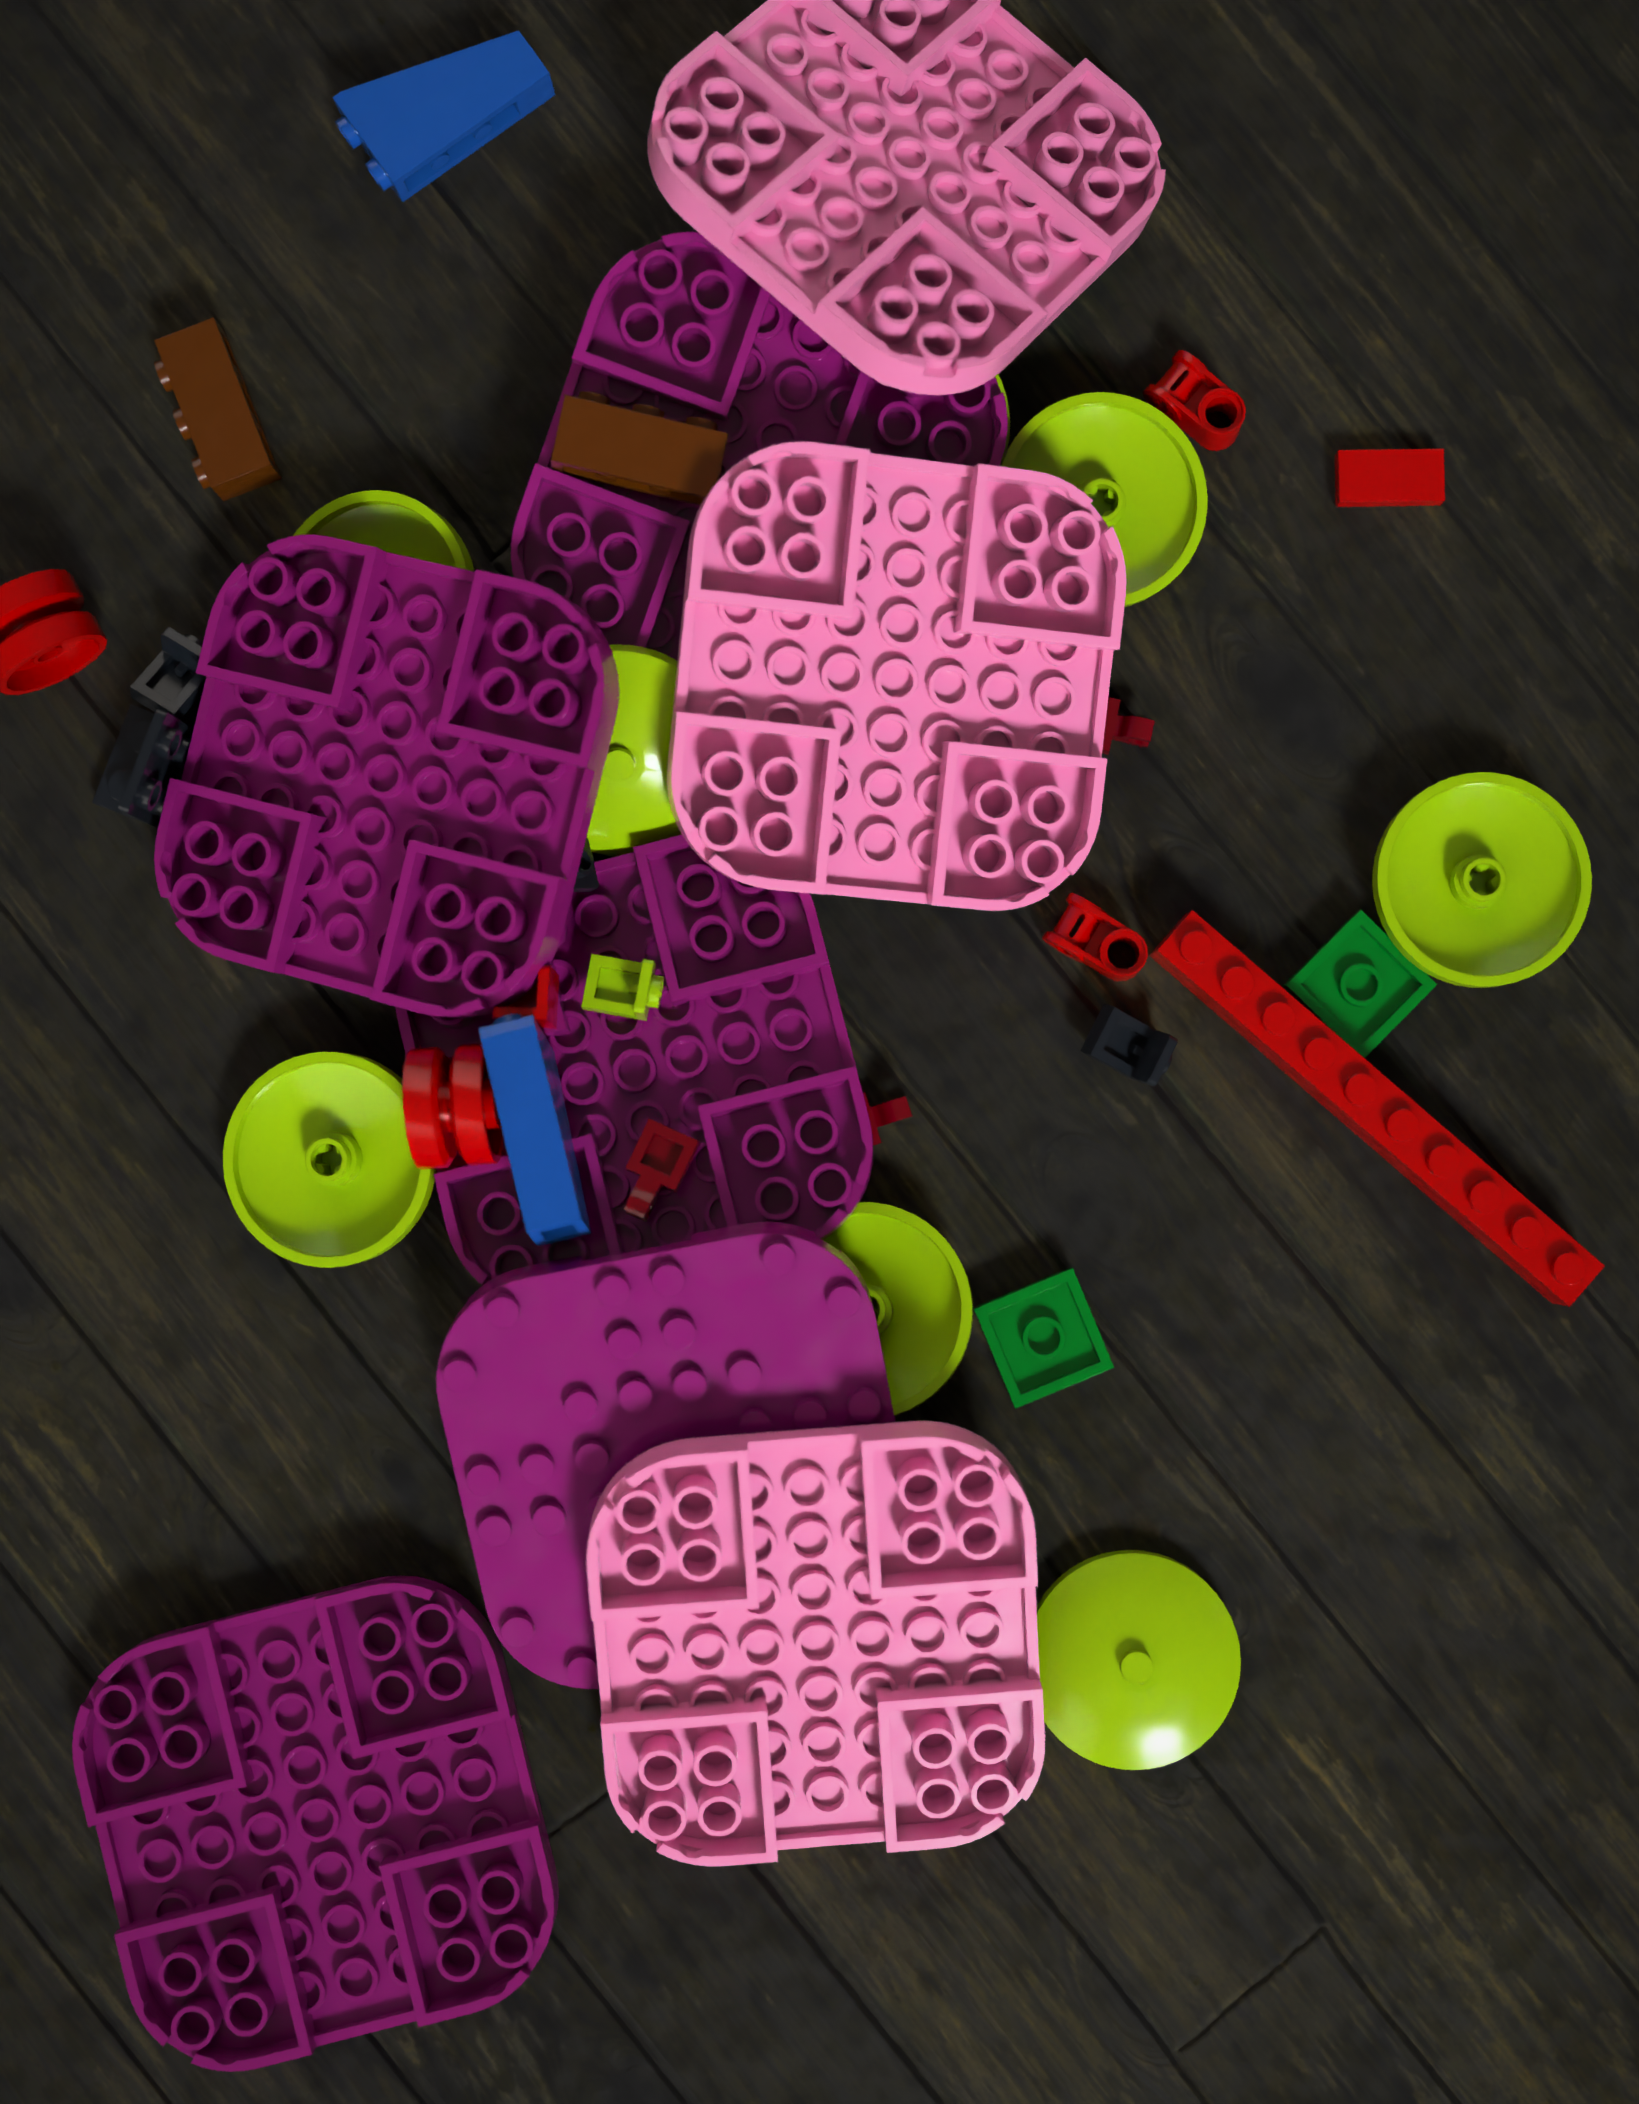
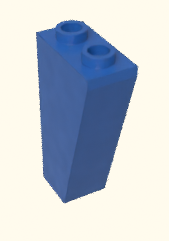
[332,30,555,203]
[479,1014,591,1247]

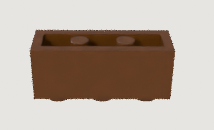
[154,317,282,501]
[551,391,728,506]

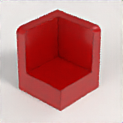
[493,965,559,1028]

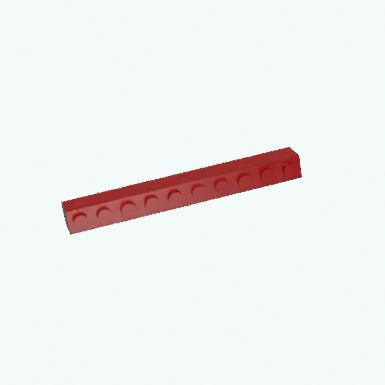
[1149,910,1605,1307]

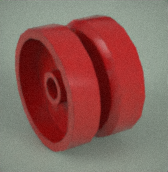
[0,569,107,695]
[402,1043,504,1170]

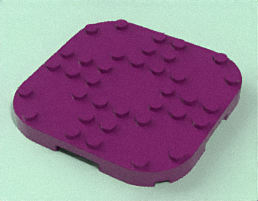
[511,232,1008,661]
[154,535,619,1018]
[395,835,874,1285]
[436,1222,896,1689]
[72,1575,559,2072]

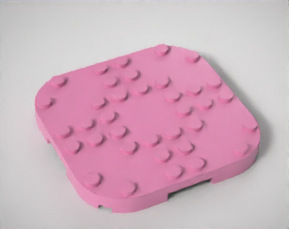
[648,0,1166,395]
[667,442,1126,911]
[587,1421,1045,1866]

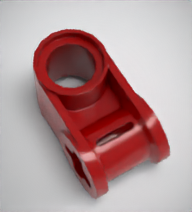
[1143,350,1246,451]
[1042,893,1148,981]

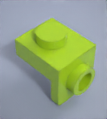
[581,954,664,1021]

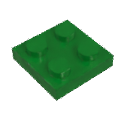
[1282,910,1437,1058]
[973,1267,1114,1409]

